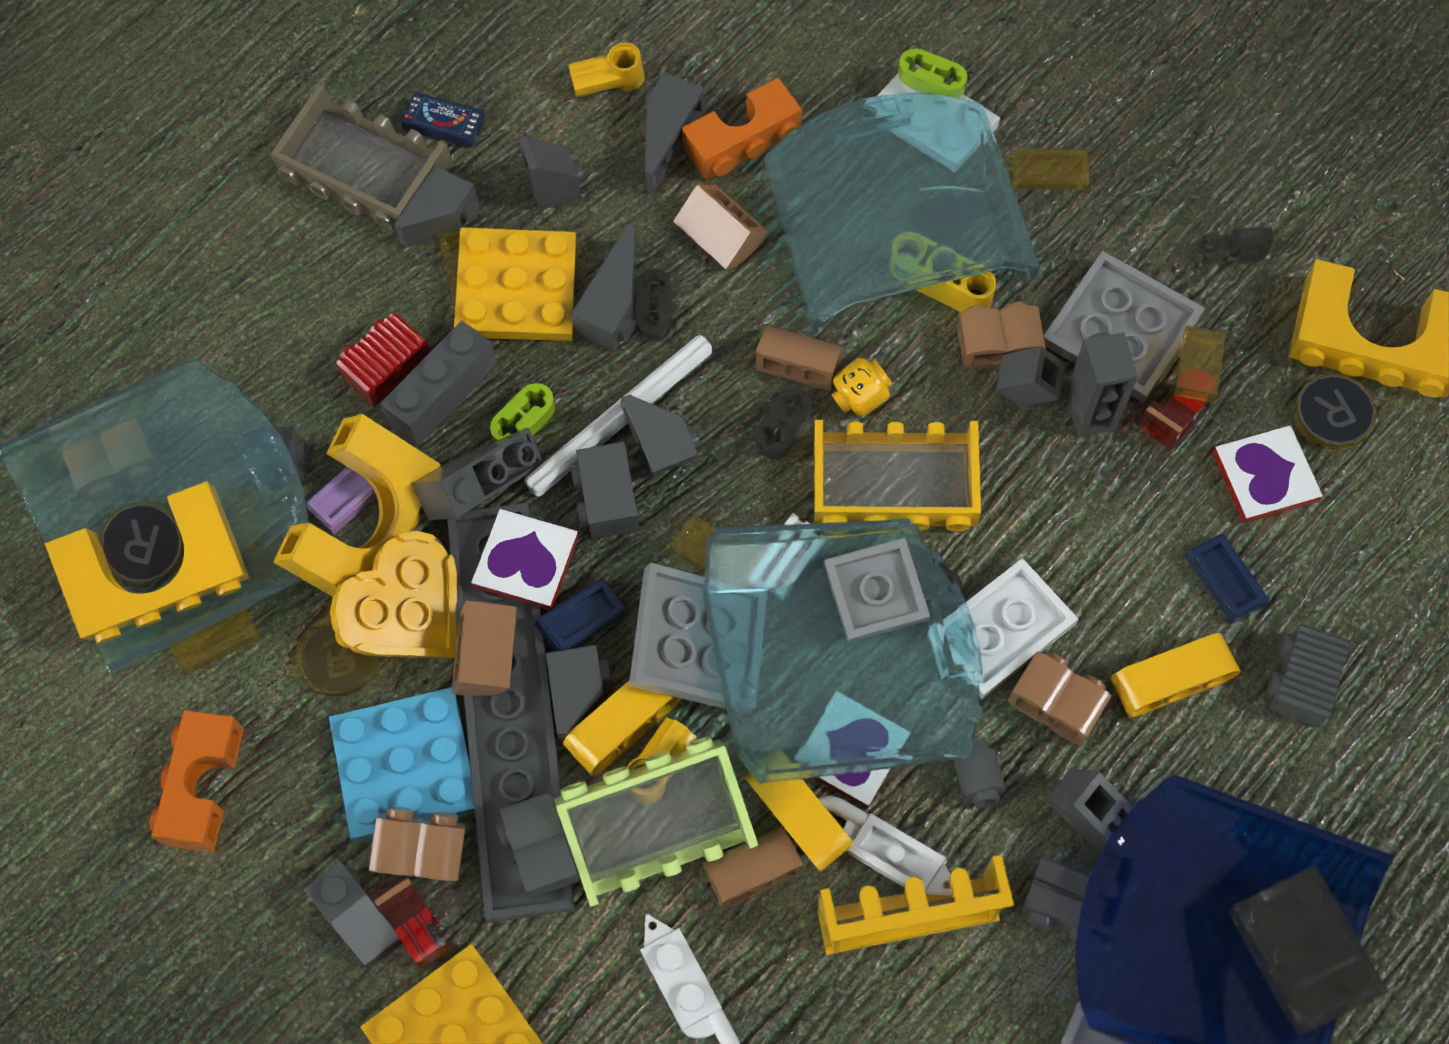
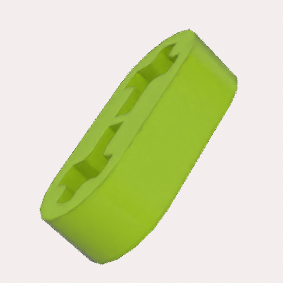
[898,48,967,101]
[490,383,555,442]

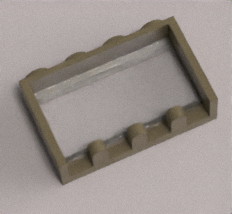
[270,84,454,231]

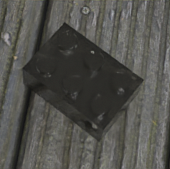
[1228,865,1388,1037]

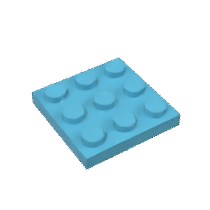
[329,687,475,842]

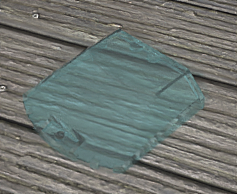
[764,93,1040,331]
[0,359,309,676]
[703,519,983,783]

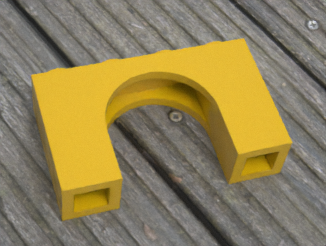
[1288,259,1449,398]
[273,414,441,597]
[44,481,250,644]

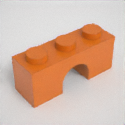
[682,78,802,181]
[150,710,244,853]

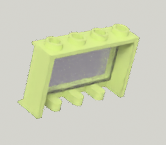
[554,737,758,907]

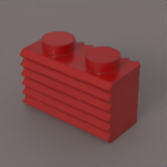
[336,312,430,407]

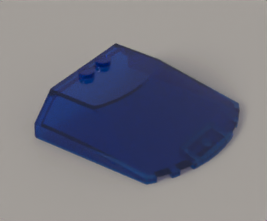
[1075,774,1394,1044]

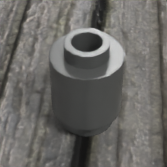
[953,740,1006,808]

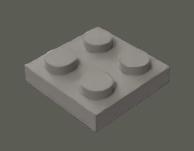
[824,538,930,643]

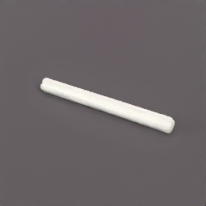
[524,335,712,497]

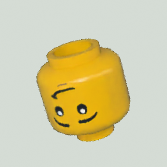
[831,357,892,417]

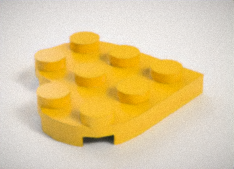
[330,531,457,659]

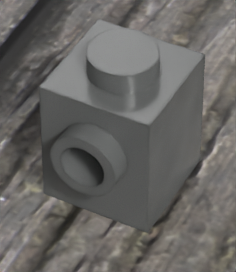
[996,346,1065,408]

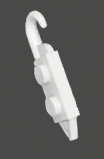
[818,795,952,895]
[640,914,740,1044]

